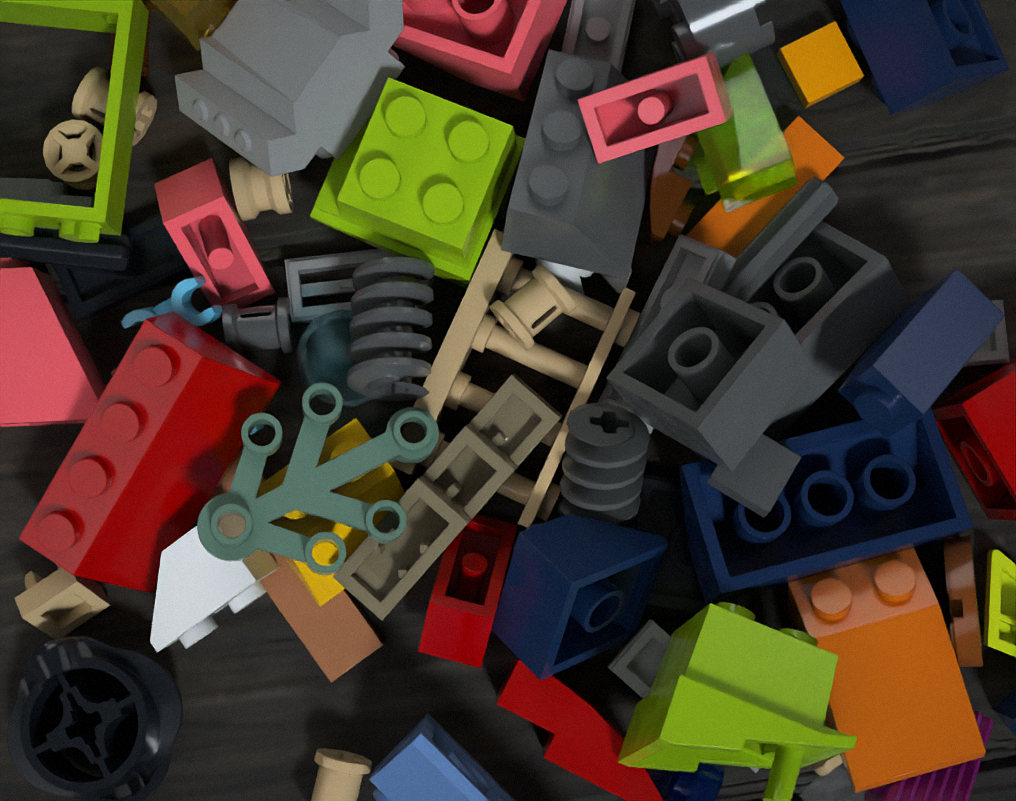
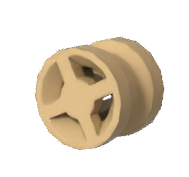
[43,119,103,192]
[229,156,293,221]

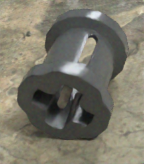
[222,297,296,356]

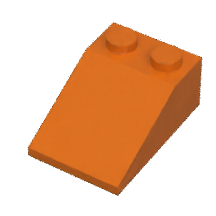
[787,547,986,793]

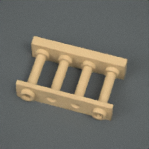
[389,229,640,528]

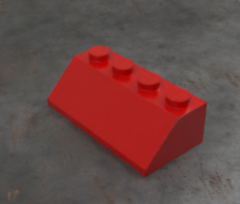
[19,312,282,593]

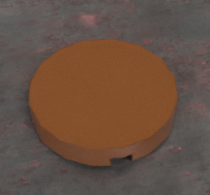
[944,535,983,667]

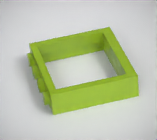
[0,0,149,243]

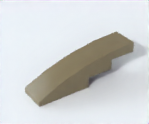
[333,374,562,620]

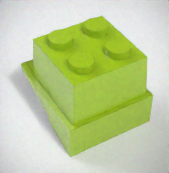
[310,77,525,289]
[617,602,858,801]

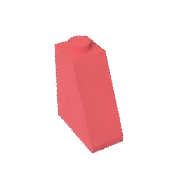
[0,257,106,427]

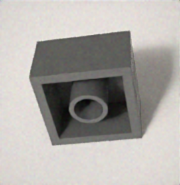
[606,277,816,472]

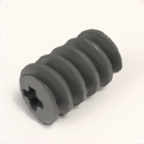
[347,256,435,402]
[557,403,650,529]

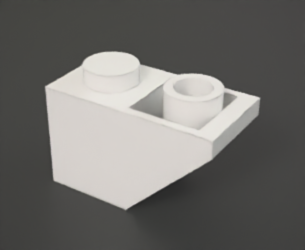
[150,514,280,652]

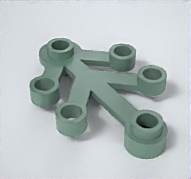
[197,383,439,576]

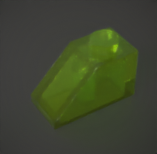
[693,52,798,213]

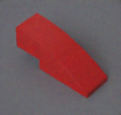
[496,656,664,801]

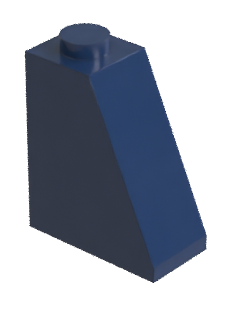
[838,269,1005,438]

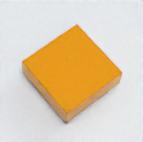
[776,21,864,109]

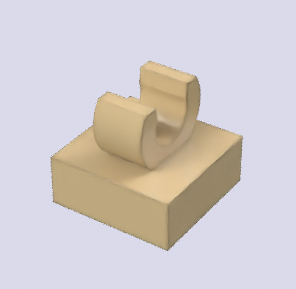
[14,564,110,639]

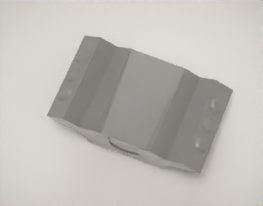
[174,0,405,177]

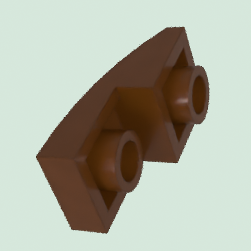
[644,133,701,249]

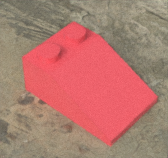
[392,0,567,102]

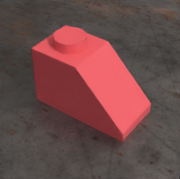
[577,51,734,164]
[154,158,276,318]

